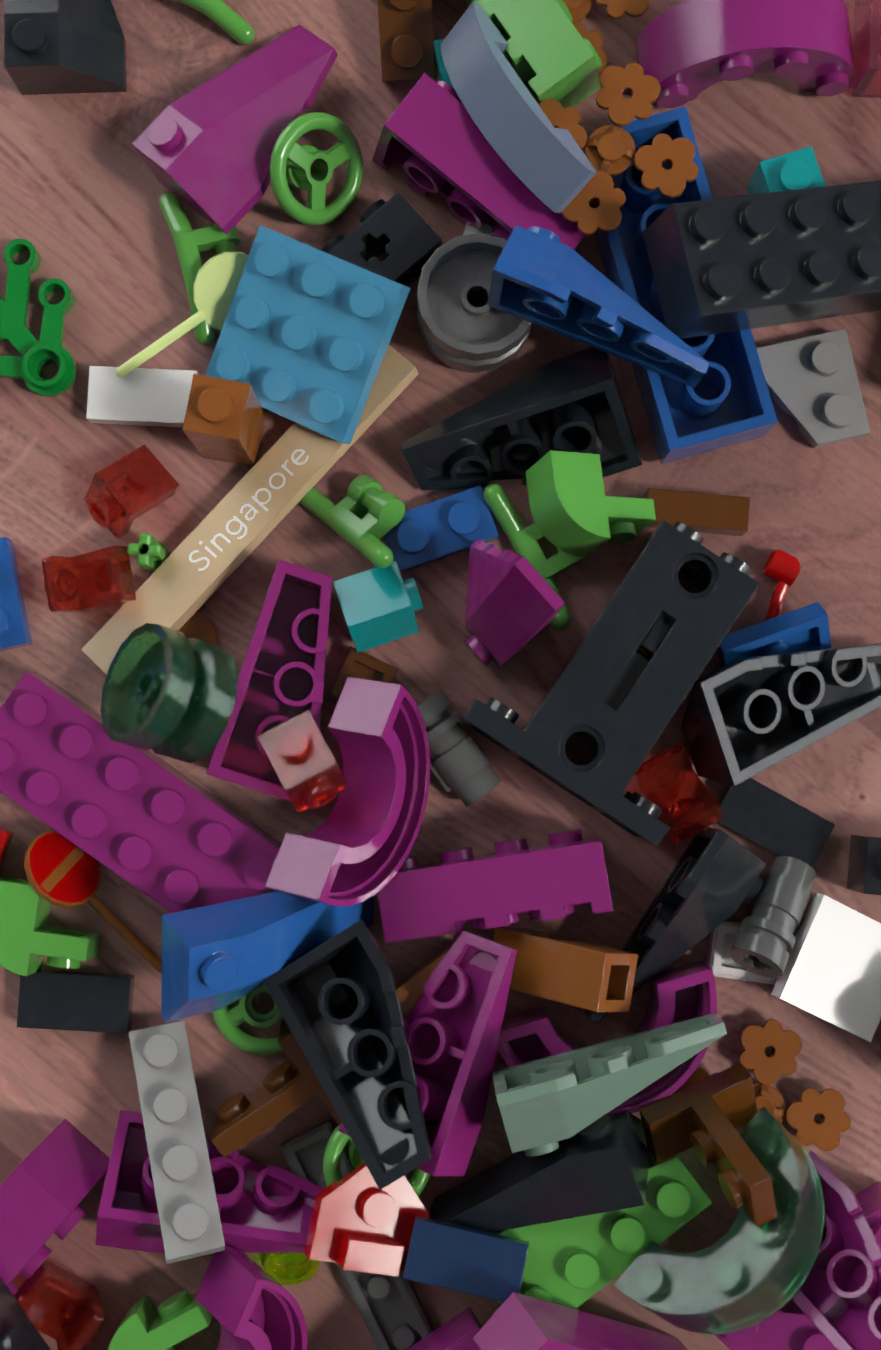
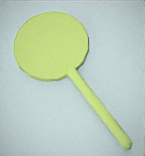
[116,252,249,378]

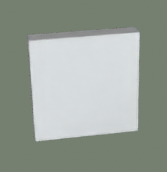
[771,893,881,1042]

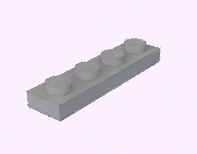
[129,1021,225,1264]

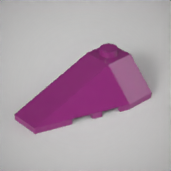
[464,538,565,669]

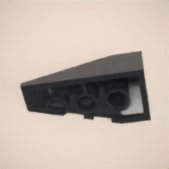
[4,0,127,95]
[401,347,642,491]
[681,643,881,786]
[584,825,766,1023]
[263,920,432,1190]
[429,1111,650,1232]

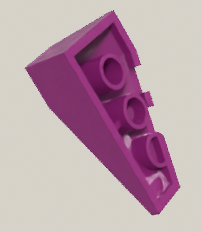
[132,25,338,235]
[339,930,517,1176]
[96,1110,324,1253]
[733,1151,881,1350]

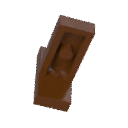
[377,0,435,83]
[211,1019,342,1158]
[639,1063,777,1227]

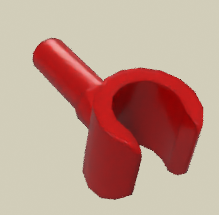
[762,549,800,621]

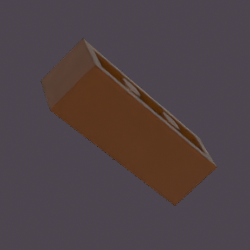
[644,488,750,536]

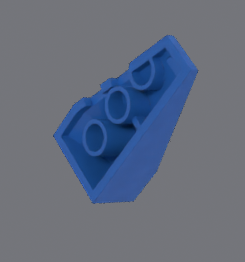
[487,225,710,388]
[161,891,375,1023]

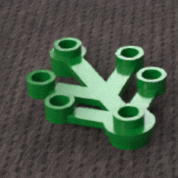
[0,239,76,397]

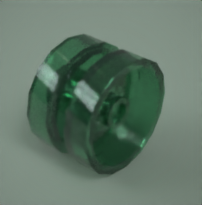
[100,623,238,763]

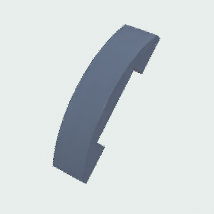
[440,2,597,213]

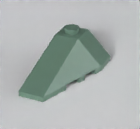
[492,1013,727,1157]

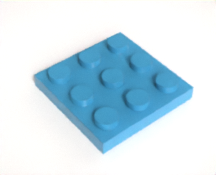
[205,225,411,444]

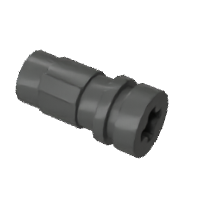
[417,689,501,807]
[729,856,816,978]

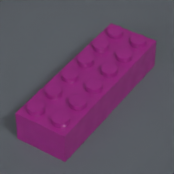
[0,671,282,913]

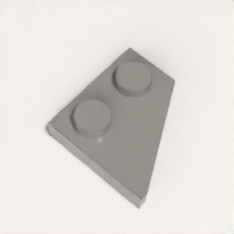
[756,329,871,448]

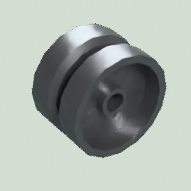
[416,233,533,373]

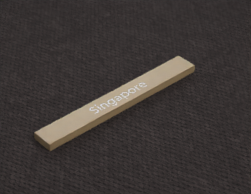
[81,345,419,689]

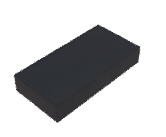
[709,778,835,867]
[17,970,135,1034]

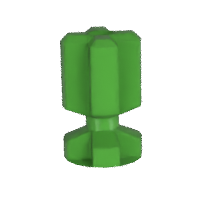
[127,533,169,572]

